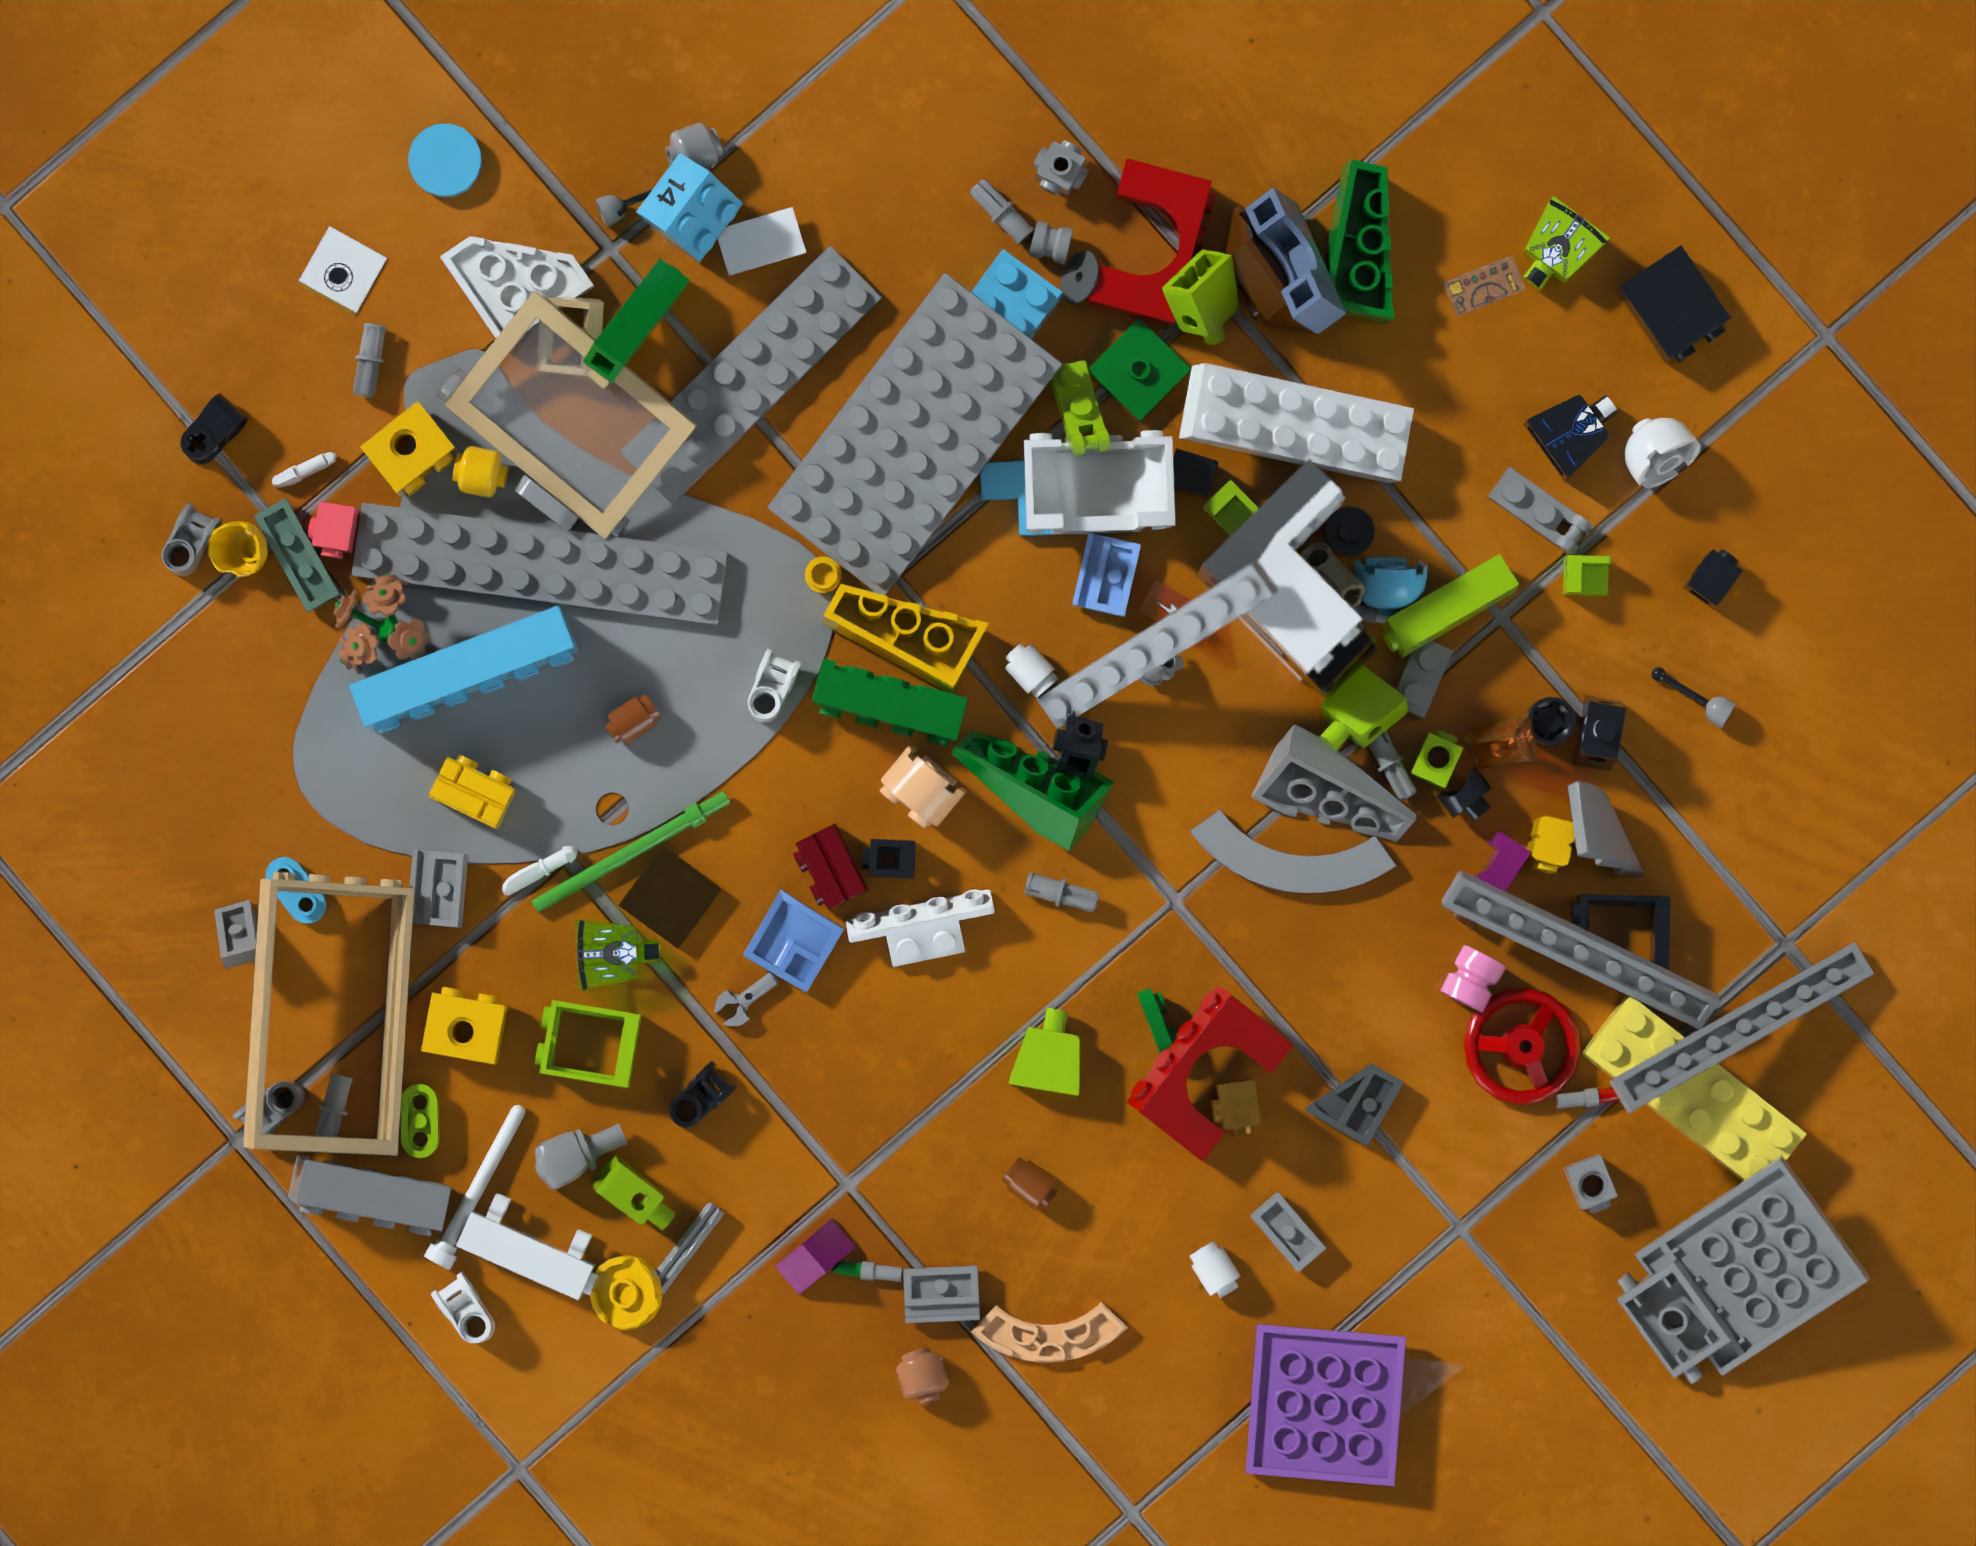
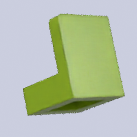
[1203,479,1259,537]
[1563,555,1611,596]

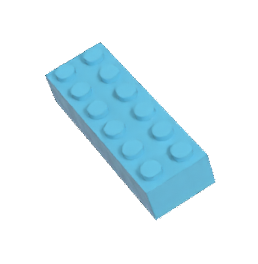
[349,606,579,734]

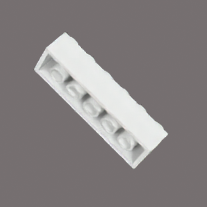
[1179,363,1414,483]

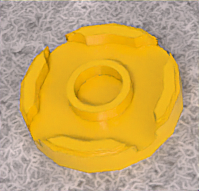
[590,1255,663,1330]

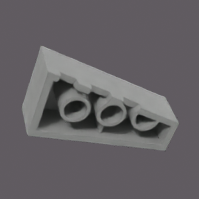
[288,1154,451,1236]

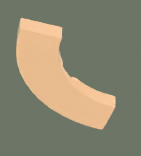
[971,1302,1128,1363]

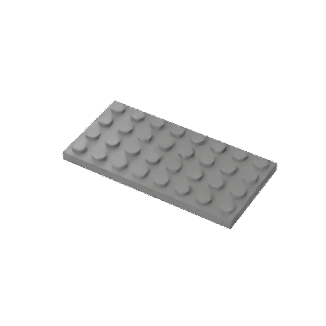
[767,273,1063,596]

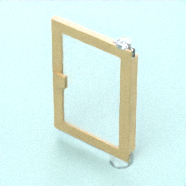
[436,290,698,539]

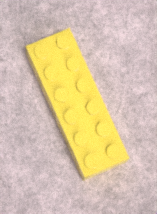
[1581,995,1807,1181]

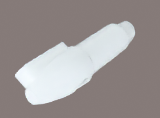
[272,452,337,488]

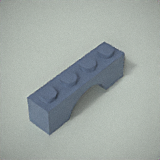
[1245,187,1346,335]

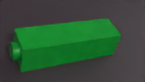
[582,258,690,384]

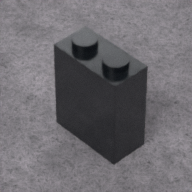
[1616,245,1731,364]

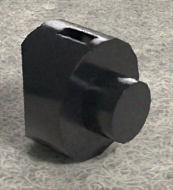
[1324,506,1375,557]
[1436,766,1492,822]

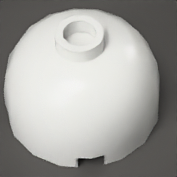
[1624,418,1701,488]

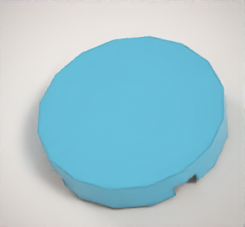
[408,123,482,198]

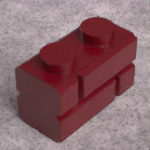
[793,823,869,910]

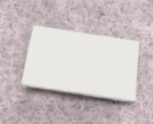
[717,207,806,276]

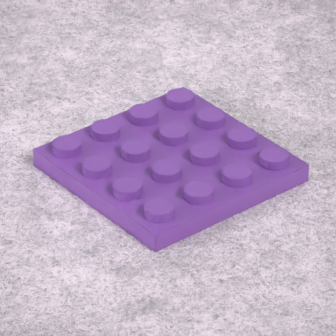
[1246,1324,1406,1486]

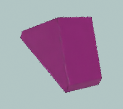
[775,1219,856,1295]

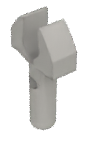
[714,973,778,1026]

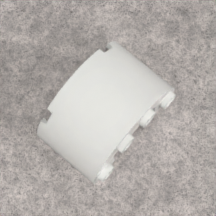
[1024,430,1175,534]

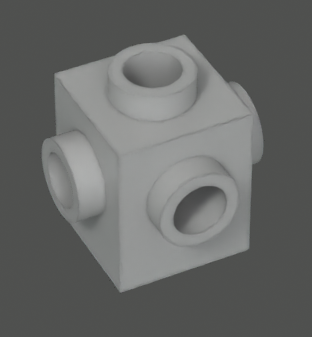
[1033,140,1089,197]

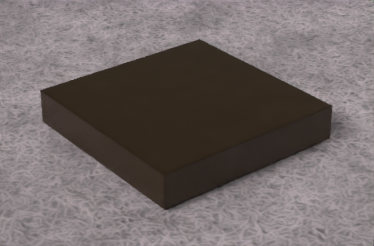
[618,846,722,949]

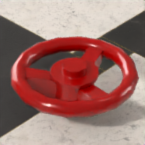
[1463,987,1582,1105]

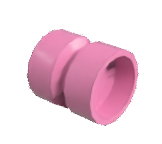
[1440,945,1506,1013]

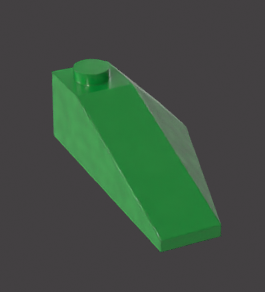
[952,730,1115,851]

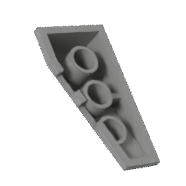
[1252,724,1417,842]

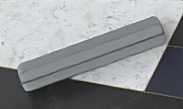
[656,1202,724,1296]

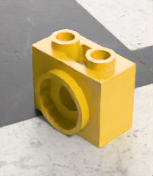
[360,401,458,496]
[421,987,508,1064]

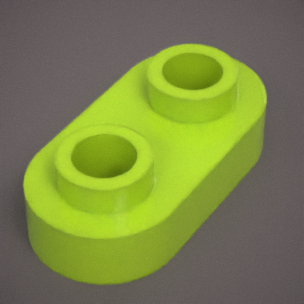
[401,1084,440,1158]

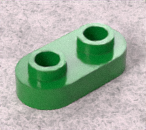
[1136,987,1177,1054]

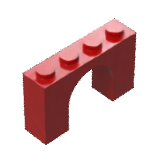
[1088,158,1217,327]
[1127,985,1294,1162]

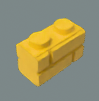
[428,754,517,829]
[1527,816,1575,874]

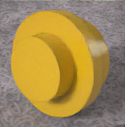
[805,556,842,594]

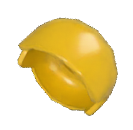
[208,521,268,577]

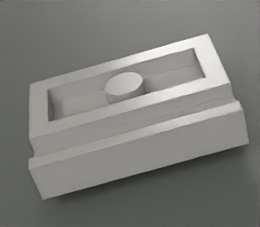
[410,849,468,928]
[903,1265,980,1323]

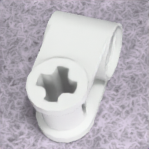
[748,649,802,723]
[431,1272,495,1343]

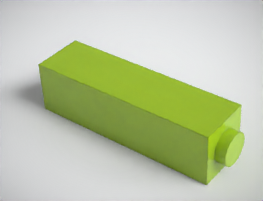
[1382,554,1519,658]

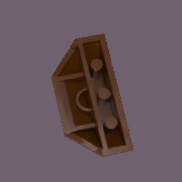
[1225,205,1316,334]

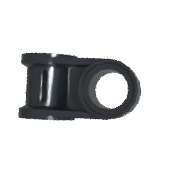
[180,393,248,465]
[669,1061,738,1128]

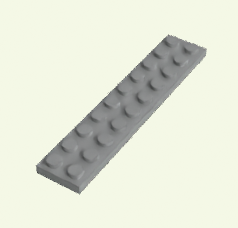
[352,503,728,626]

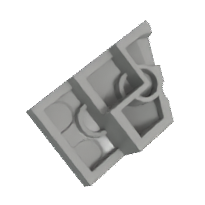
[1568,781,1645,878]

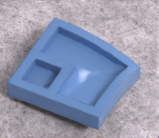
[743,889,844,993]

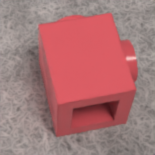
[308,502,361,559]

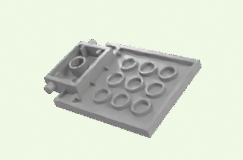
[1616,1156,1870,1384]

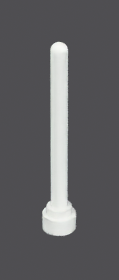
[424,1105,525,1270]

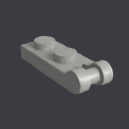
[1487,466,1593,555]

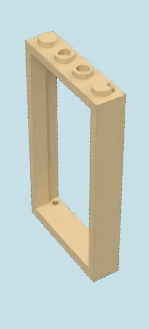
[243,872,414,1156]

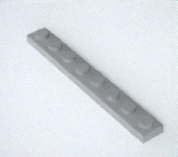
[1036,560,1278,729]
[1442,870,1720,1030]
[1609,942,1874,1114]

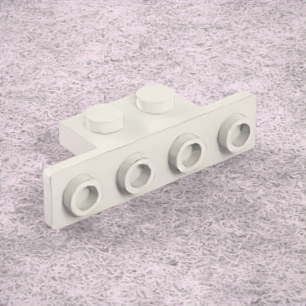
[846,889,995,967]

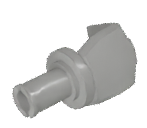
[535,1123,628,1190]

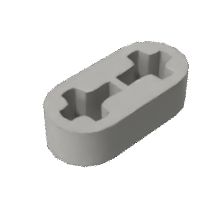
[513,475,579,532]

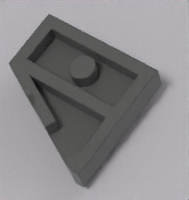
[1305,1063,1404,1147]

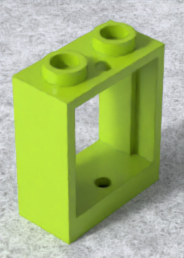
[535,1000,642,1088]

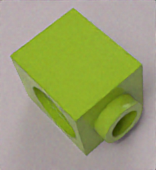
[1409,730,1463,790]

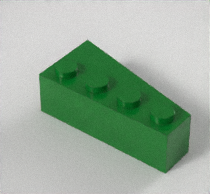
[1324,159,1394,323]
[812,658,968,747]

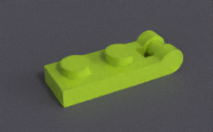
[1050,360,1110,457]

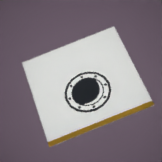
[297,226,387,316]

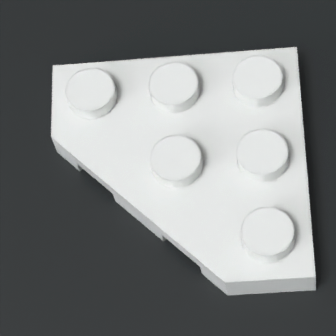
[440,236,594,338]

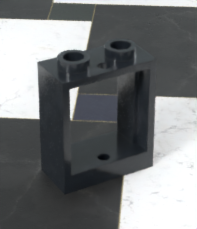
[1571,894,1671,970]

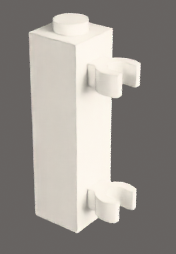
[456,1193,599,1300]

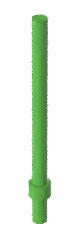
[531,791,731,913]

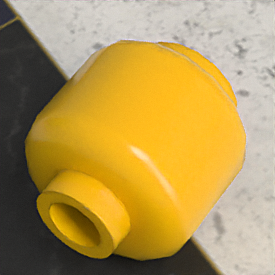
[452,446,509,498]

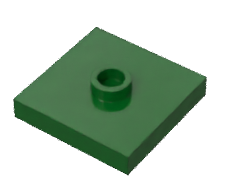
[1088,318,1191,423]

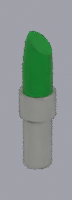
[831,1261,903,1282]

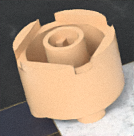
[880,745,966,828]

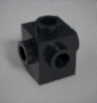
[1052,716,1108,780]

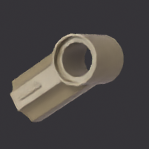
[1301,543,1366,609]

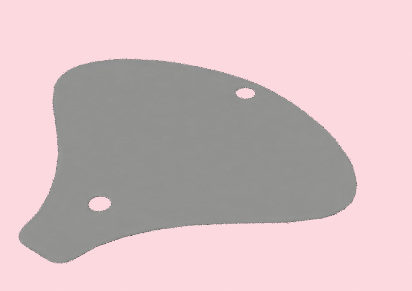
[292,349,834,864]

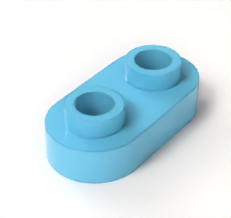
[266,857,327,923]

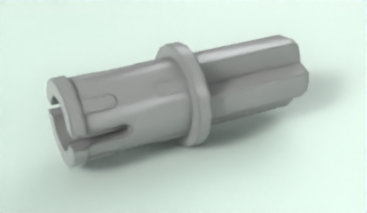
[970,179,1035,245]
[353,323,387,398]
[1368,730,1417,801]
[1024,872,1099,912]
[315,1073,353,1137]

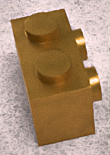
[1211,1079,1262,1136]

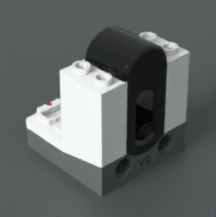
[1197,459,1378,698]

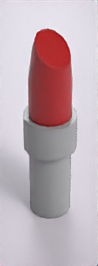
[1555,1088,1620,1109]

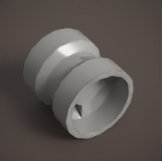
[1029,220,1073,265]

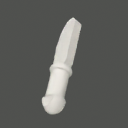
[503,846,578,896]

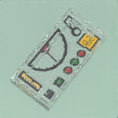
[1443,255,1526,318]

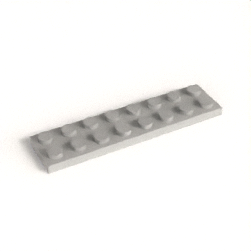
[620,246,882,505]

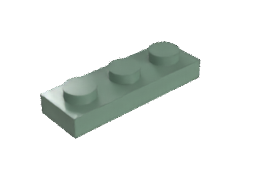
[254,498,341,613]

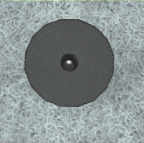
[1060,250,1099,304]

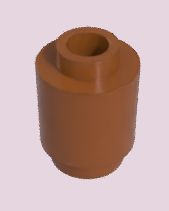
[604,694,662,746]
[1001,1157,1058,1210]

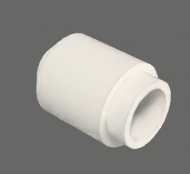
[1005,643,1059,698]
[1189,1241,1241,1298]

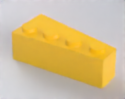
[821,584,989,693]

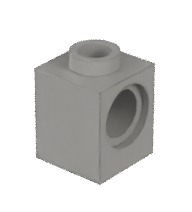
[1563,1154,1618,1214]

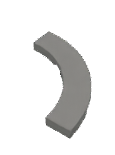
[1190,810,1396,893]

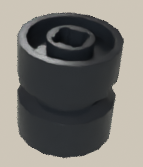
[1523,697,1576,747]

